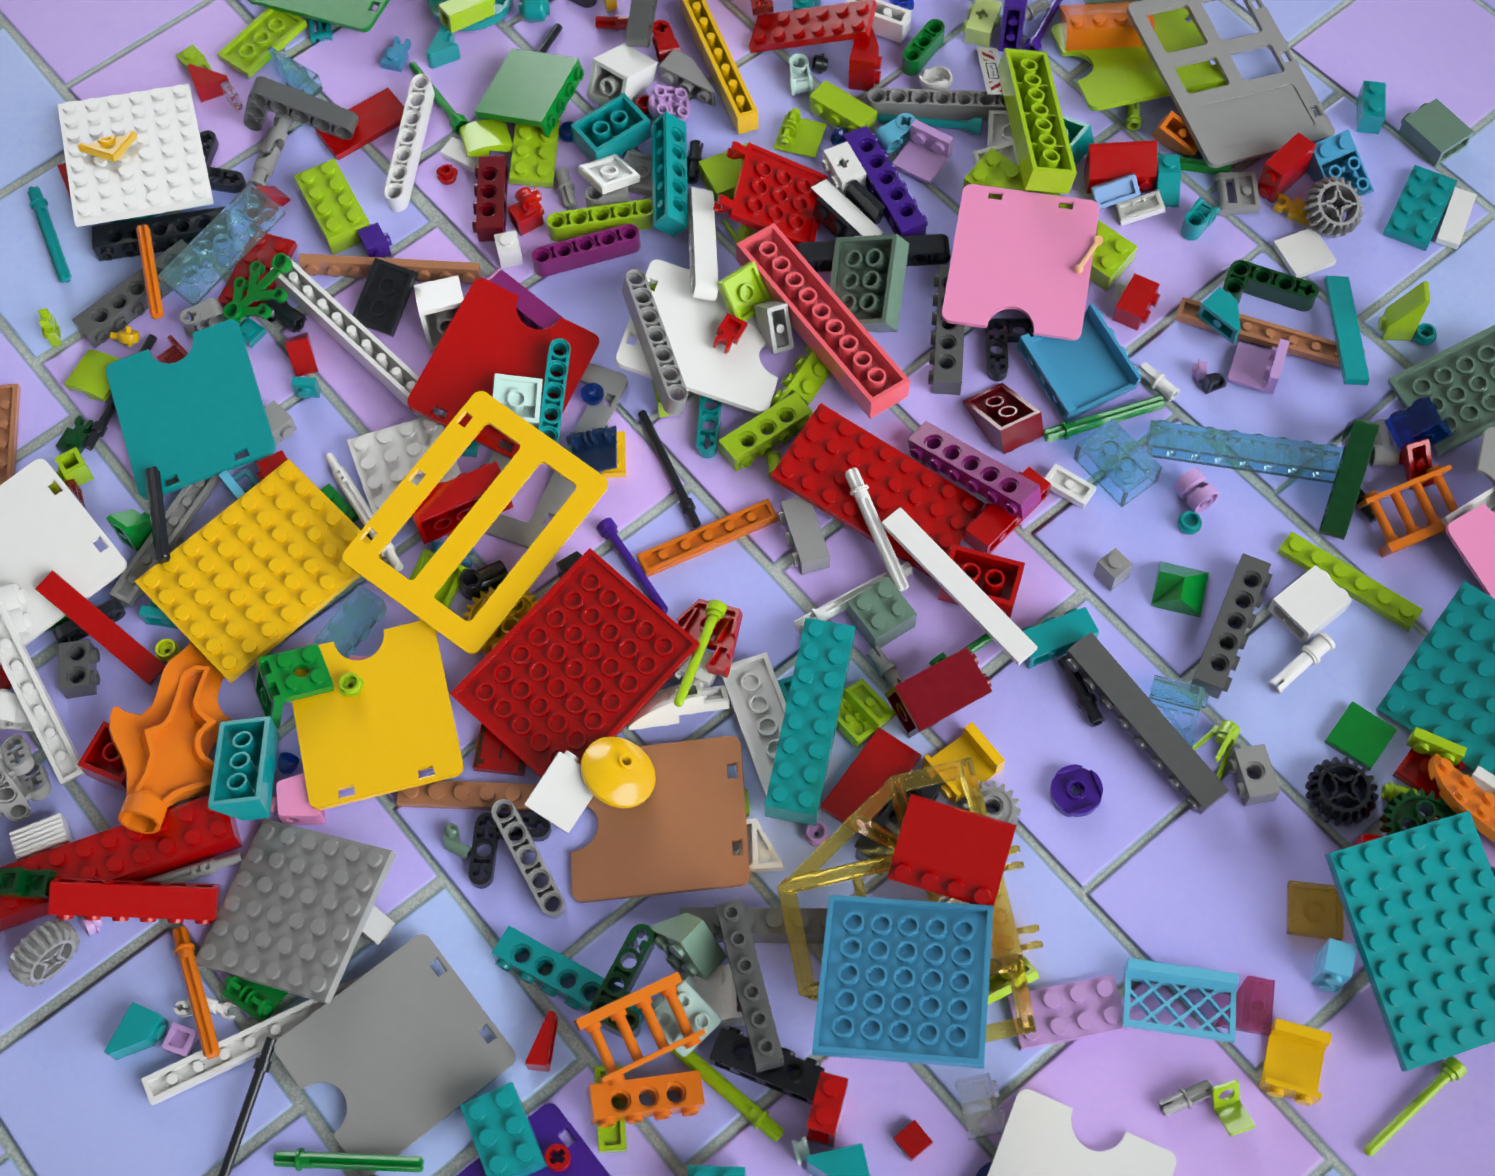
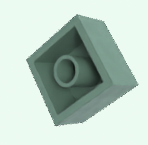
[846,577,917,651]

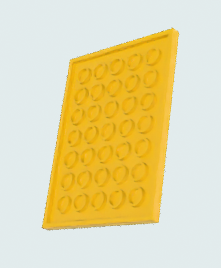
[134,459,384,684]

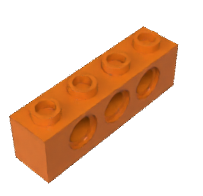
[587,1070,705,1128]

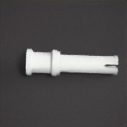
[1268,631,1335,694]

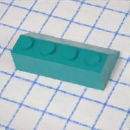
[208,716,279,821]

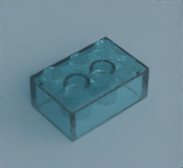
[1073,418,1162,507]

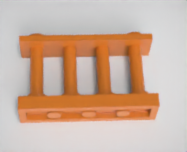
[1356,464,1458,558]
[573,971,706,1086]

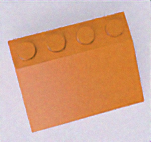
[1059,1,1155,51]

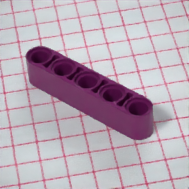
[532,224,641,277]
[485,268,562,329]

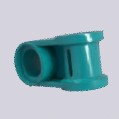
[1181,197,1220,241]

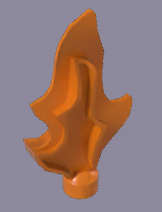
[109,642,233,834]

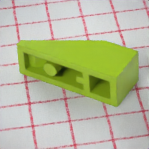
[1378,281,1430,341]

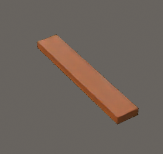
[636,499,779,578]

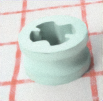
[791,1137,810,1166]

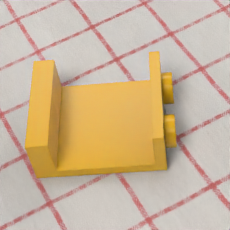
[922,722,1005,804]
[1259,1018,1332,1106]

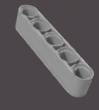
[491,799,567,919]

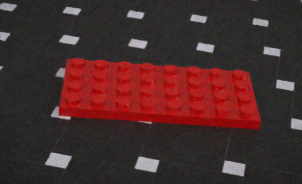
[770,403,985,579]

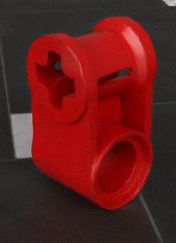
[652,20,680,63]

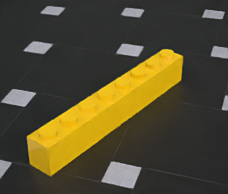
[680,0,759,135]

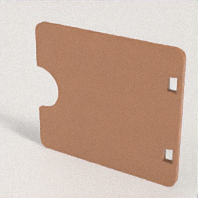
[571,736,750,903]

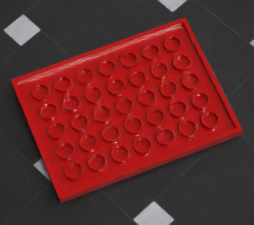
[450,548,700,778]

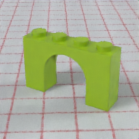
[438,0,495,33]

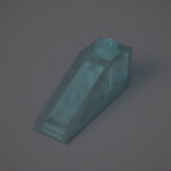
[268,46,323,97]

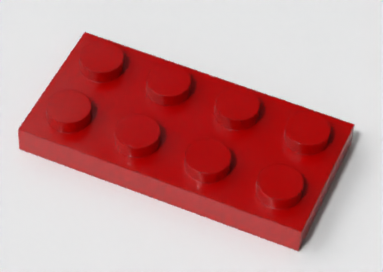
[217,230,297,317]

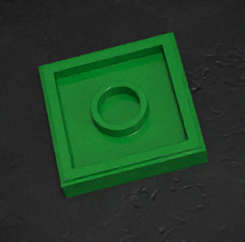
[1324,701,1397,771]

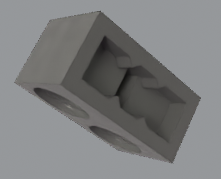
[58,639,100,699]

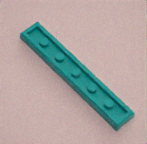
[1324,275,1370,385]

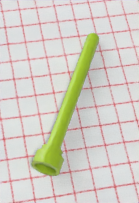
[674,599,727,707]
[1363,1056,1467,1156]

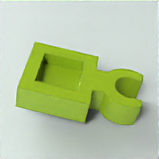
[176,44,212,72]
[38,308,62,347]

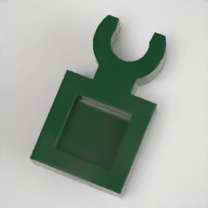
[56,415,94,454]

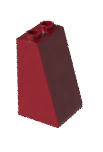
[884,647,993,738]

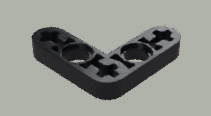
[200,130,246,193]
[985,318,1035,382]
[468,812,551,889]

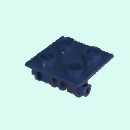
[566,425,617,472]

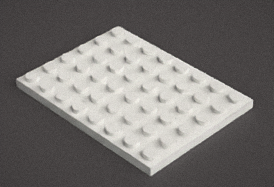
[58,84,214,227]

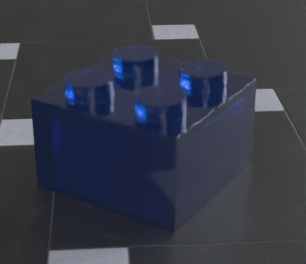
[1384,396,1454,449]

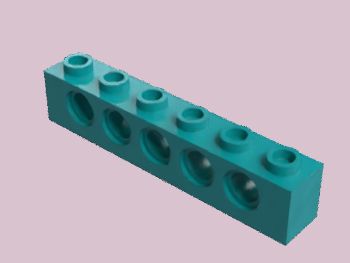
[652,111,689,238]
[492,925,644,1028]

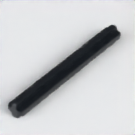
[145,466,170,564]

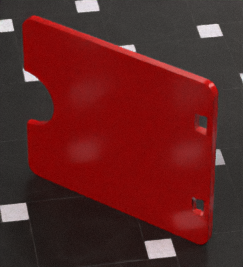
[407,278,600,459]

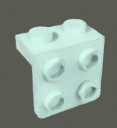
[651,975,721,1057]

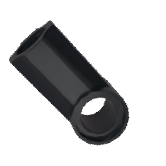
[263,295,307,333]
[459,560,508,600]

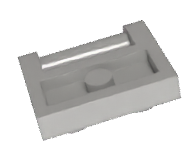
[1214,172,1261,217]

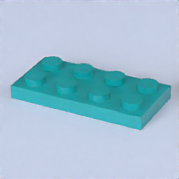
[1382,165,1458,251]

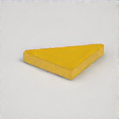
[78,130,137,162]

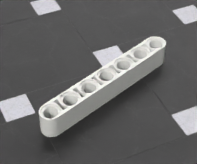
[384,74,435,212]
[688,187,719,301]

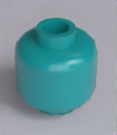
[518,0,550,23]

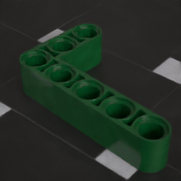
[1319,418,1379,540]

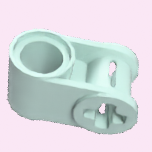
[789,53,813,96]

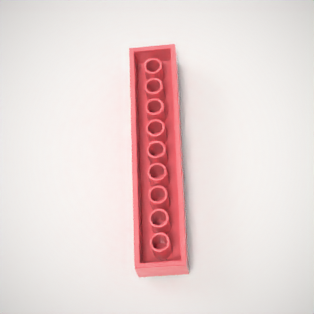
[736,223,910,419]

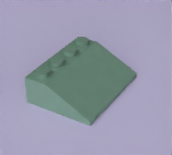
[829,234,909,333]

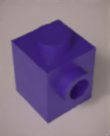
[357,222,393,258]

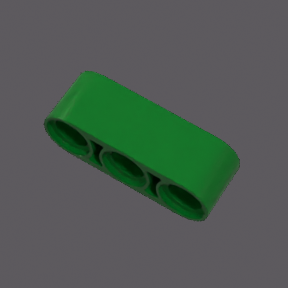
[902,19,945,76]

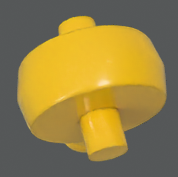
[110,326,140,347]

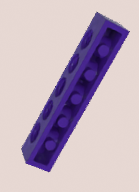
[843,126,928,236]

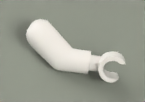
[174,996,237,1020]

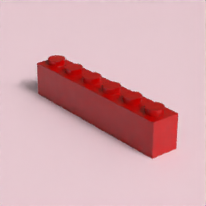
[48,878,220,924]

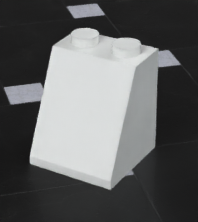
[586,43,658,106]
[414,275,464,351]

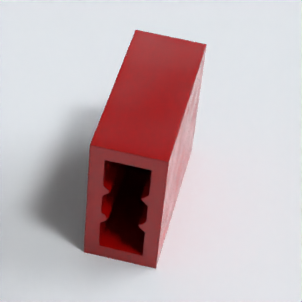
[1257,132,1316,204]

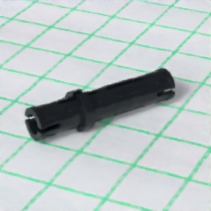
[1057,655,1105,727]

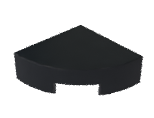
[1202,373,1227,394]

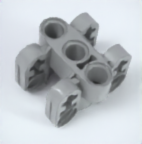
[0,734,52,822]

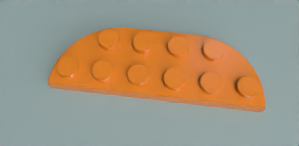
[1428,753,1495,843]

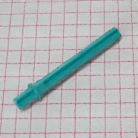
[27,186,72,283]

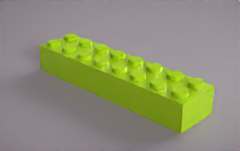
[997,48,1077,194]
[962,148,1138,292]

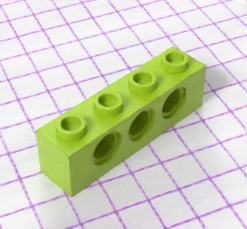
[718,392,813,472]

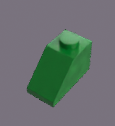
[106,509,152,552]

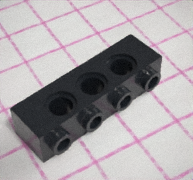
[854,769,941,875]
[709,1027,825,1105]

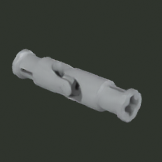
[247,113,293,190]

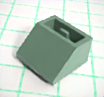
[651,913,727,980]

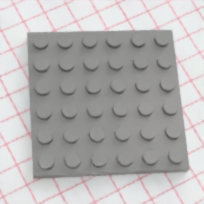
[195,818,396,1005]

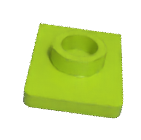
[1211,1079,1255,1136]

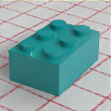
[571,93,652,162]
[460,1082,547,1176]

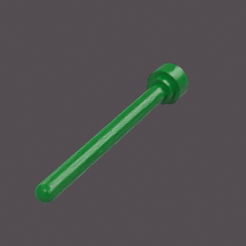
[409,62,469,134]

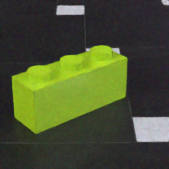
[809,80,877,133]

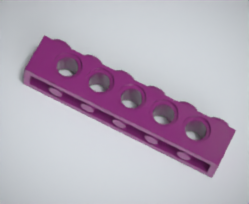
[908,421,1041,519]

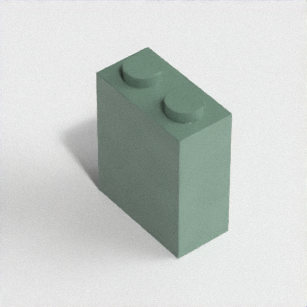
[1398,98,1474,167]

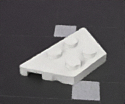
[733,818,784,873]

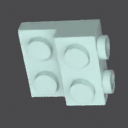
[493,373,543,429]

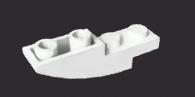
[628,681,730,730]

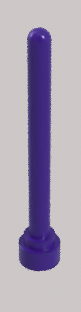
[1022,0,1062,51]
[596,517,668,613]

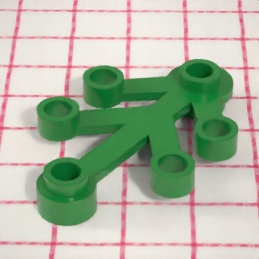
[223,253,293,323]

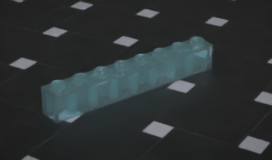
[1145,420,1344,484]

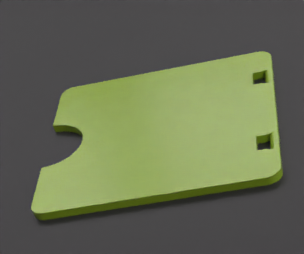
[1051,8,1226,111]

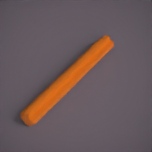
[136,224,164,320]

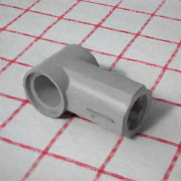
[585,185,630,208]
[1369,419,1400,466]

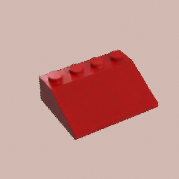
[887,794,1017,908]

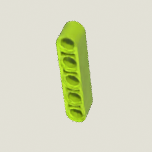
[547,199,653,242]

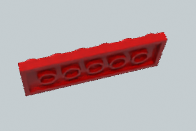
[748,0,877,53]

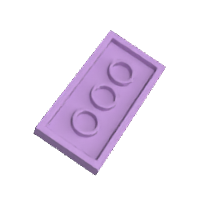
[1007,974,1128,1051]

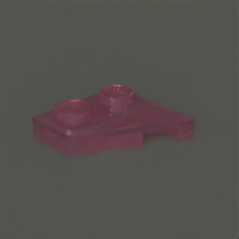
[1215,975,1275,1036]

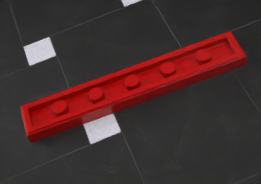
[35,570,166,686]

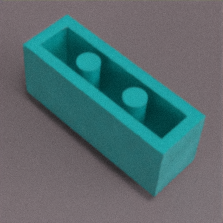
[1021,607,1099,669]

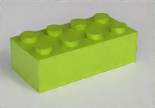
[293,158,370,255]

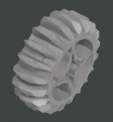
[1303,176,1365,238]
[7,918,80,987]

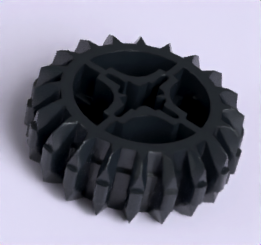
[1305,756,1379,827]

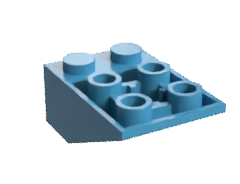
[1307,129,1374,196]

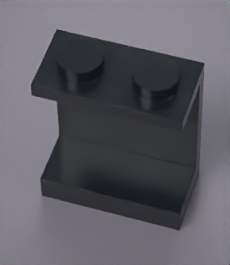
[812,180,885,238]

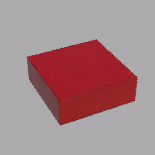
[893,1120,933,1162]

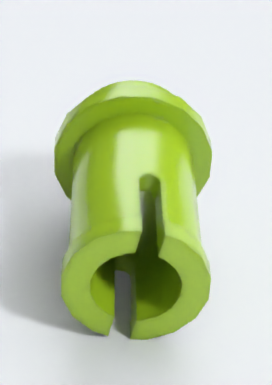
[1125,103,1143,131]
[766,451,781,483]
[1381,782,1417,803]

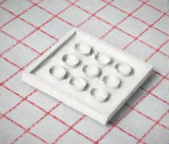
[347,413,461,515]

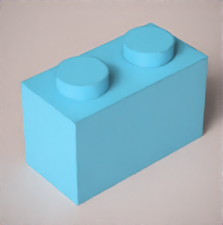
[1311,938,1357,993]

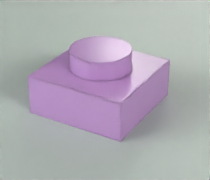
[161,1022,199,1058]

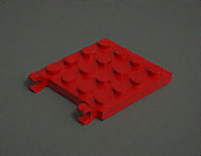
[713,141,829,246]

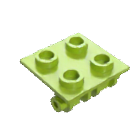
[773,108,827,158]

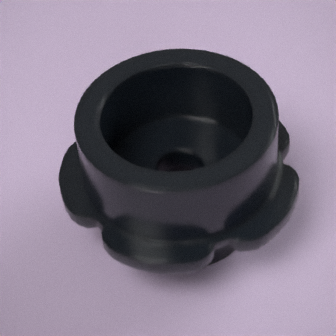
[812,53,828,75]

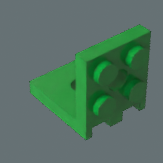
[254,644,334,729]

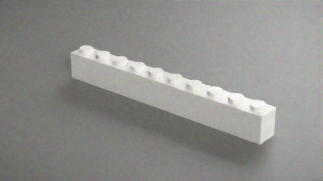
[270,258,438,418]

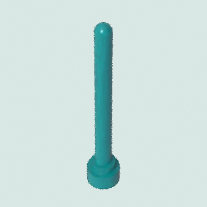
[877,114,982,135]

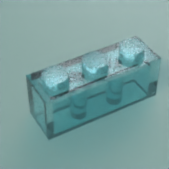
[313,584,387,659]

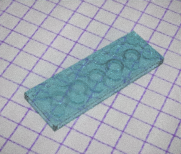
[158,182,285,306]

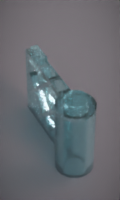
[1137,675,1209,752]

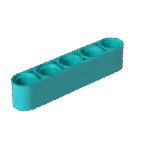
[538,338,571,443]

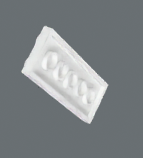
[721,652,787,798]

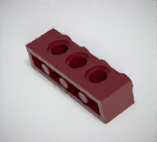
[472,155,508,242]

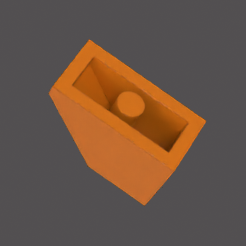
[1150,111,1198,156]

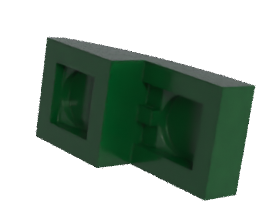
[0,867,57,899]

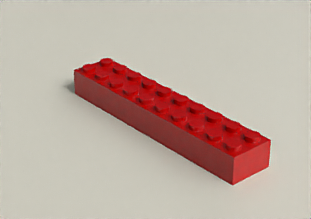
[0,795,243,932]

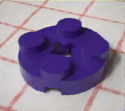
[1050,764,1103,817]

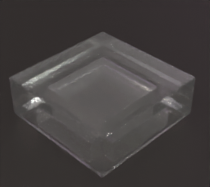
[220,81,243,112]

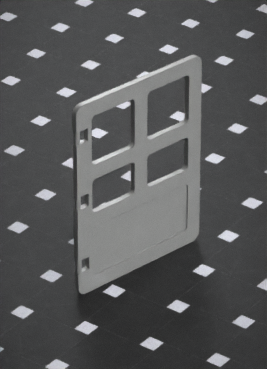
[1126,0,1335,168]

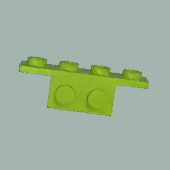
[769,344,831,408]

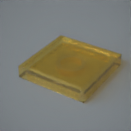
[1286,880,1343,941]

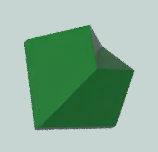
[1151,561,1209,618]

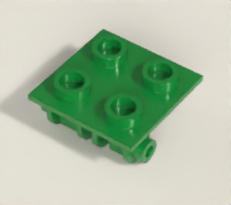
[222,975,288,1022]

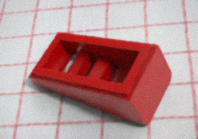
[525,1011,559,1072]

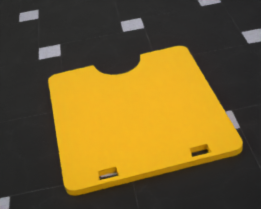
[292,620,464,810]

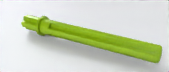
[668,1043,784,1142]

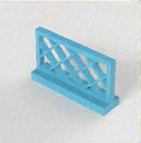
[1122,958,1239,1043]

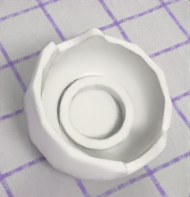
[919,66,953,90]

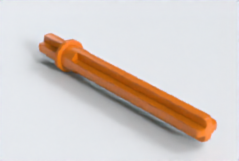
[172,926,220,1059]

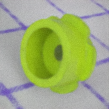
[338,673,364,697]

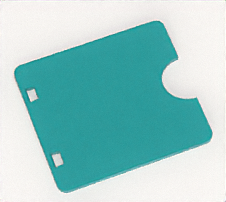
[106,319,276,500]

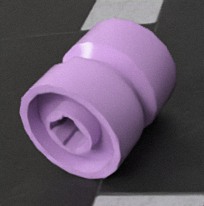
[1173,468,1220,513]

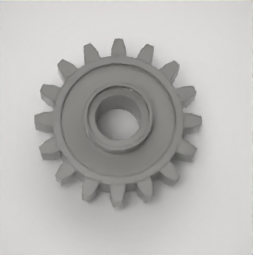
[962,781,1021,825]

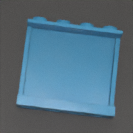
[1016,303,1141,423]

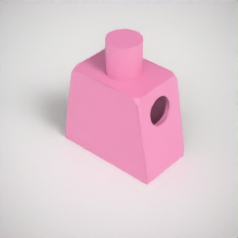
[270,773,326,824]

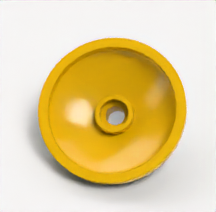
[580,737,656,808]

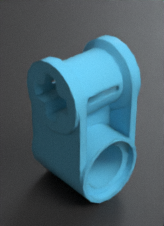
[875,113,915,154]

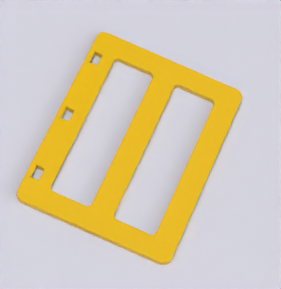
[342,391,608,655]

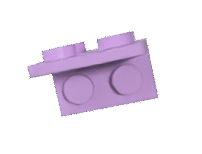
[892,119,954,184]
[1227,339,1290,394]

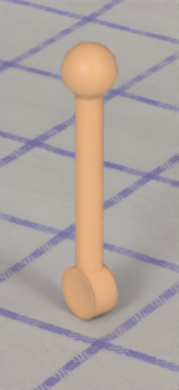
[1074,235,1103,274]

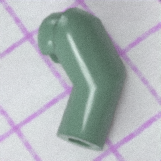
[442,823,472,860]

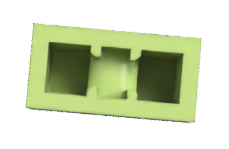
[962,0,1002,48]

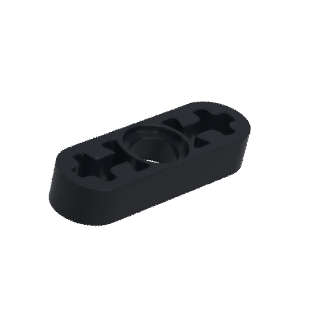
[53,599,126,644]

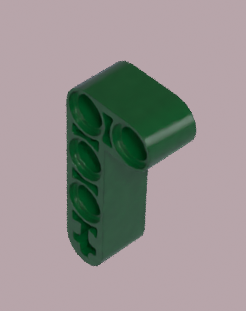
[1222,260,1319,312]
[590,923,655,1039]

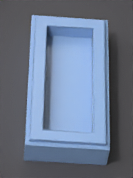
[1090,173,1141,209]

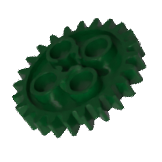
[1379,789,1457,836]

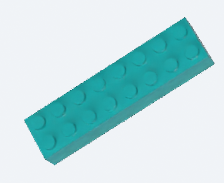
[764,618,856,826]

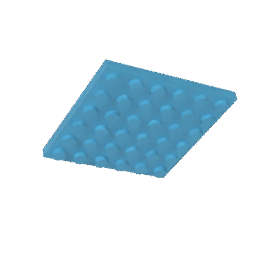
[812,895,993,1069]

